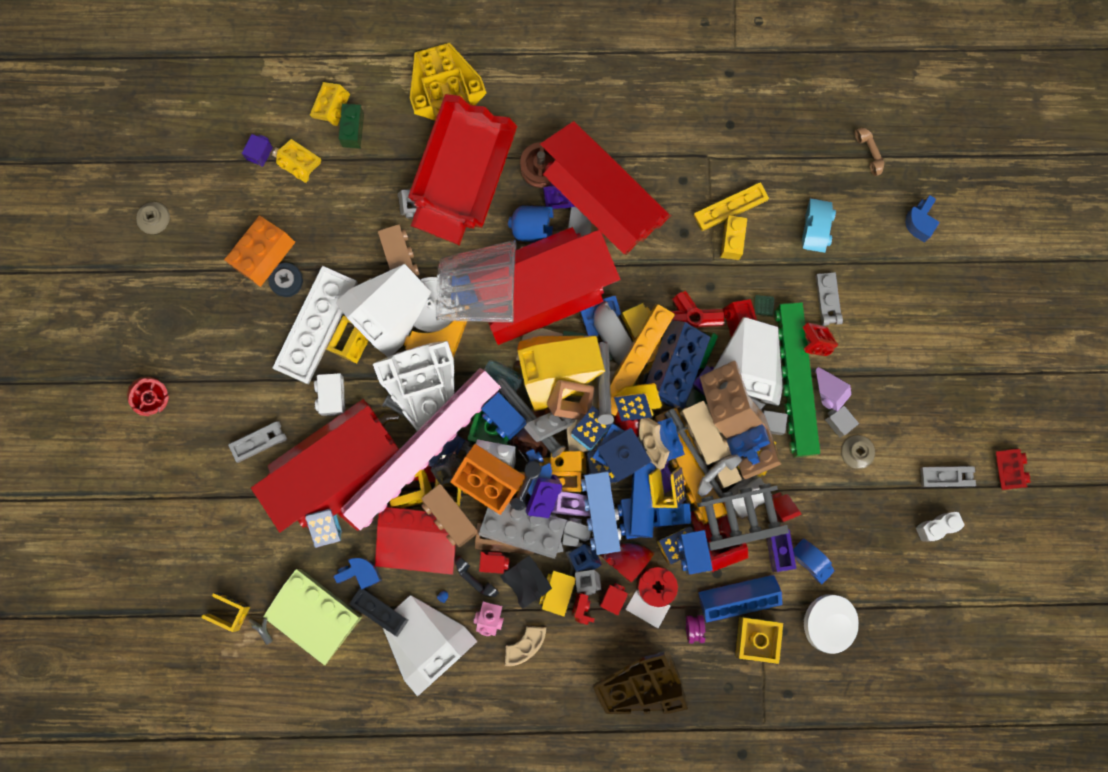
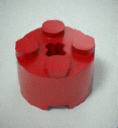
[637,567,678,607]

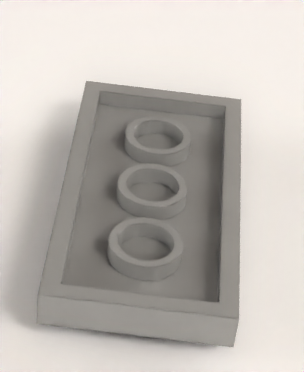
[479,503,567,559]

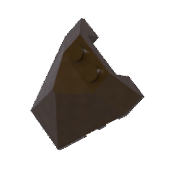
[593,651,688,714]

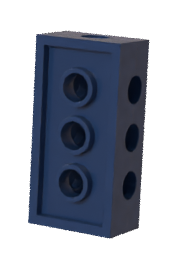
[646,321,710,409]

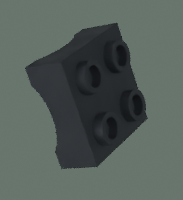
[500,555,552,609]

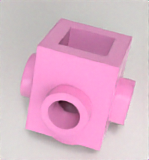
[474,602,504,636]

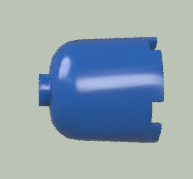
[508,206,554,243]

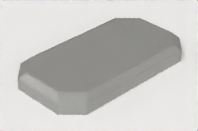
[564,521,591,541]

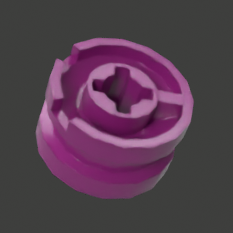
[686,615,705,644]

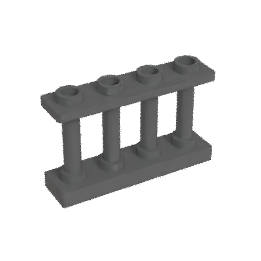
[697,483,789,550]

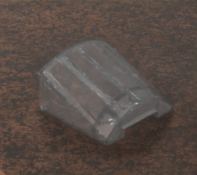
[436,240,516,322]

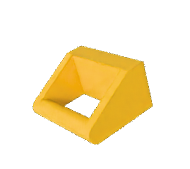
[326,316,369,364]
[390,469,432,509]

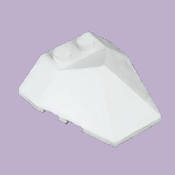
[373,341,454,431]

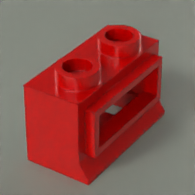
[479,552,509,574]

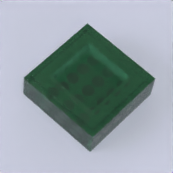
[754,295,775,317]

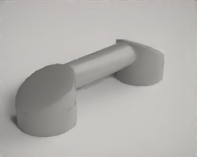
[697,455,742,498]

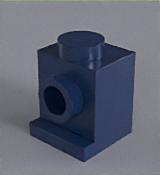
[569,544,602,572]

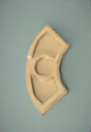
[639,418,670,470]
[505,626,546,666]

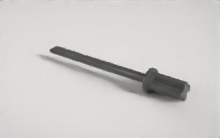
[664,408,723,497]

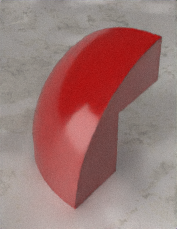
[600,543,655,583]

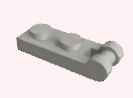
[815,273,843,326]
[524,412,575,442]
[229,421,287,463]
[920,467,976,487]

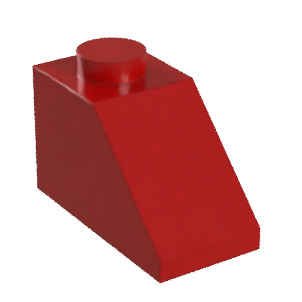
[772,492,802,523]

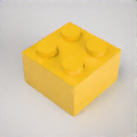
[735,617,783,664]

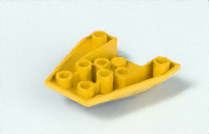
[410,43,486,121]
[518,336,605,411]

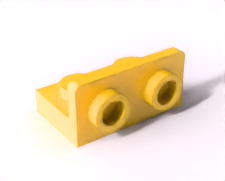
[310,82,350,126]
[276,139,321,183]

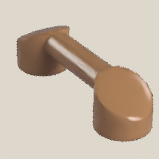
[855,127,884,176]

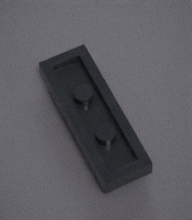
[350,587,409,637]

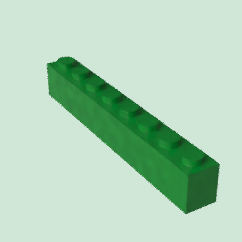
[774,302,821,458]

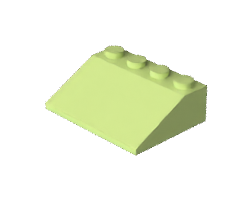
[263,569,362,665]

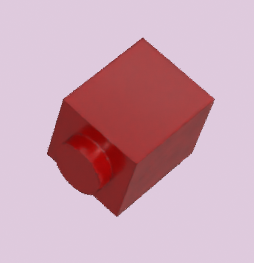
[599,583,628,615]

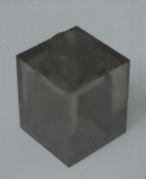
[431,451,462,485]

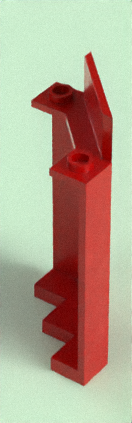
[408,94,518,246]
[540,121,672,255]
[467,227,621,345]
[251,399,399,533]

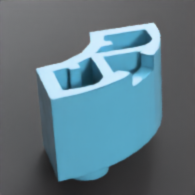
[802,198,836,253]

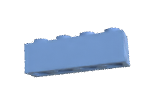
[581,471,621,555]

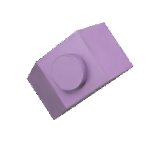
[816,367,851,412]
[551,492,590,516]

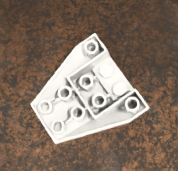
[335,264,431,357]
[714,317,783,406]
[383,595,478,696]

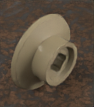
[136,202,170,234]
[841,435,875,469]

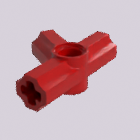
[670,291,724,328]

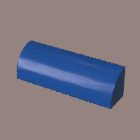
[629,462,656,538]
[698,575,782,623]

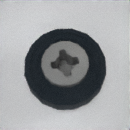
[268,263,303,297]

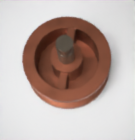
[520,142,555,188]

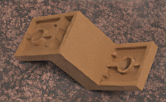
[700,360,781,480]

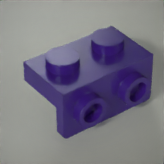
[525,474,562,518]

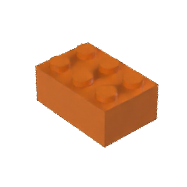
[224,215,295,287]
[450,444,526,515]

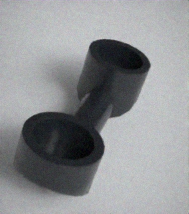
[510,459,542,511]
[455,556,500,597]

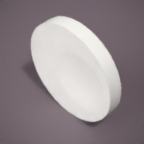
[414,277,460,333]
[804,595,859,654]

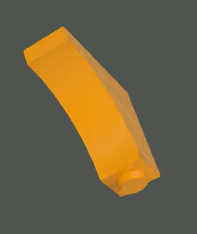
[404,308,470,358]

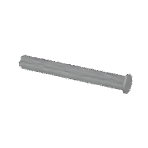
[598,342,614,425]

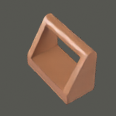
[547,380,594,420]

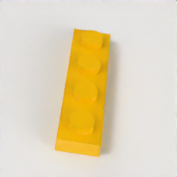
[693,182,769,232]

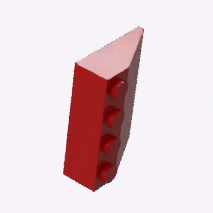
[375,507,457,575]

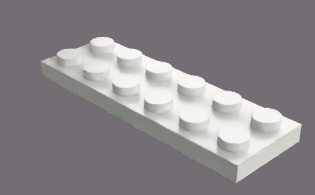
[273,266,358,385]

